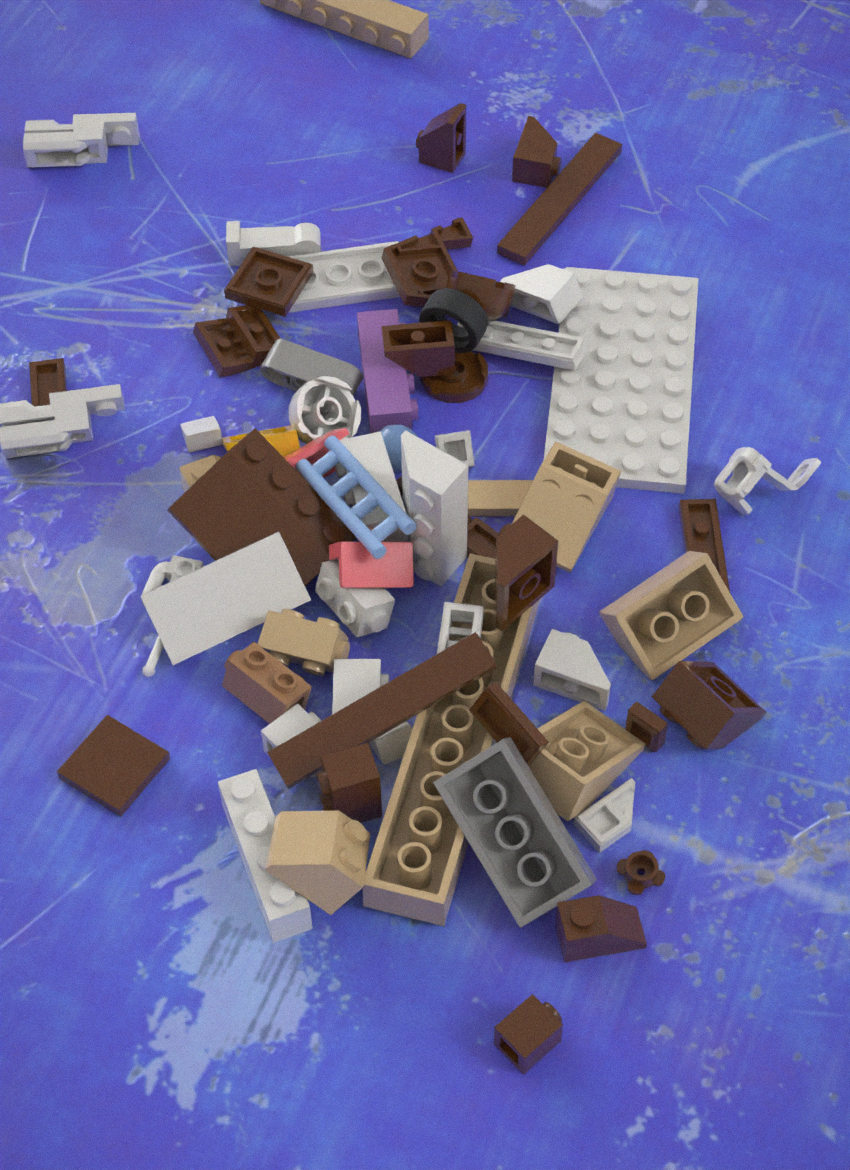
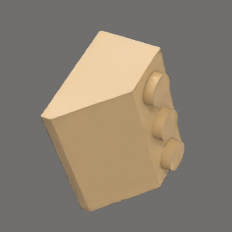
[599,551,744,680]

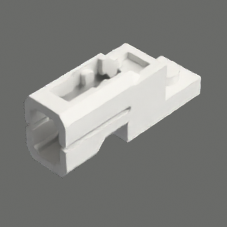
[23,113,140,167]
[0,384,125,458]

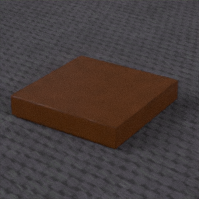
[224,247,314,317]
[57,715,170,817]

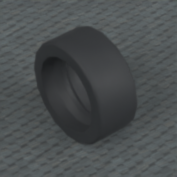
[419,288,488,353]

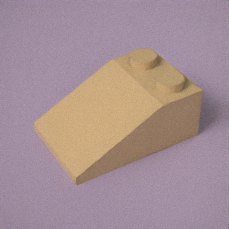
[528,700,646,821]

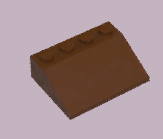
[167,428,356,587]

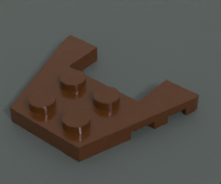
[381,217,510,317]

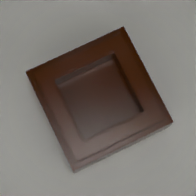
[625,701,668,752]

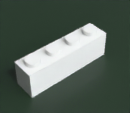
[218,769,313,943]

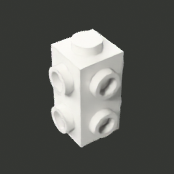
[315,560,395,638]

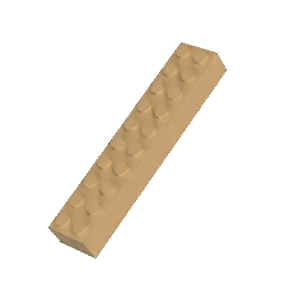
[362,553,540,926]

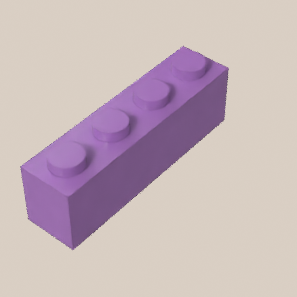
[357,309,418,433]

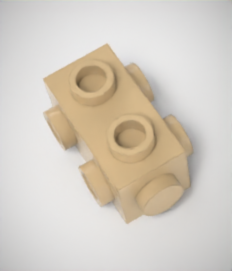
[258,609,350,676]

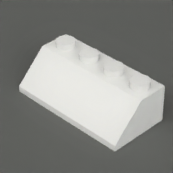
[401,430,468,586]

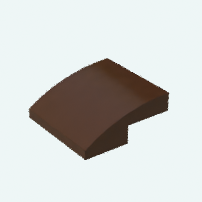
[193,305,281,377]

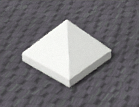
[435,430,475,467]

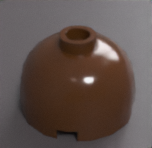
[447,270,516,321]

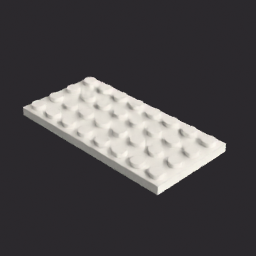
[543,267,699,494]

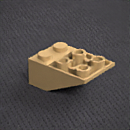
[512,441,621,573]

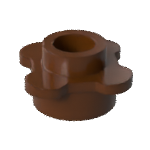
[616,850,665,895]

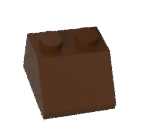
[495,514,558,632]
[652,661,767,749]

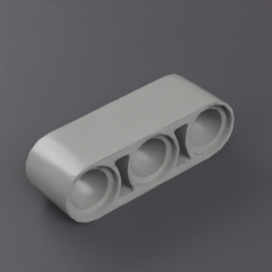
[260,339,364,396]

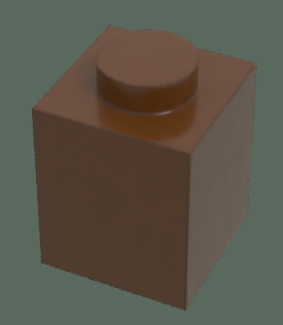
[493,994,563,1075]

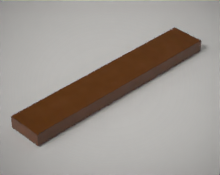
[497,133,622,266]
[267,632,497,789]

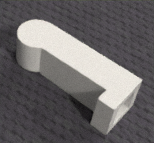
[226,221,321,266]

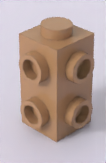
[222,642,312,724]

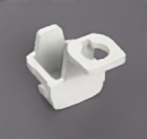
[714,447,821,515]

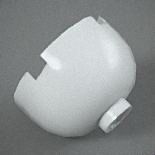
[289,376,361,444]

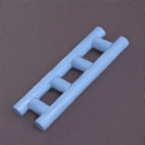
[295,436,417,559]

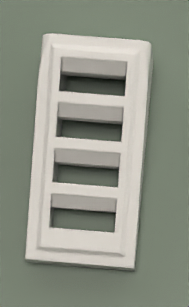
[437,602,484,683]

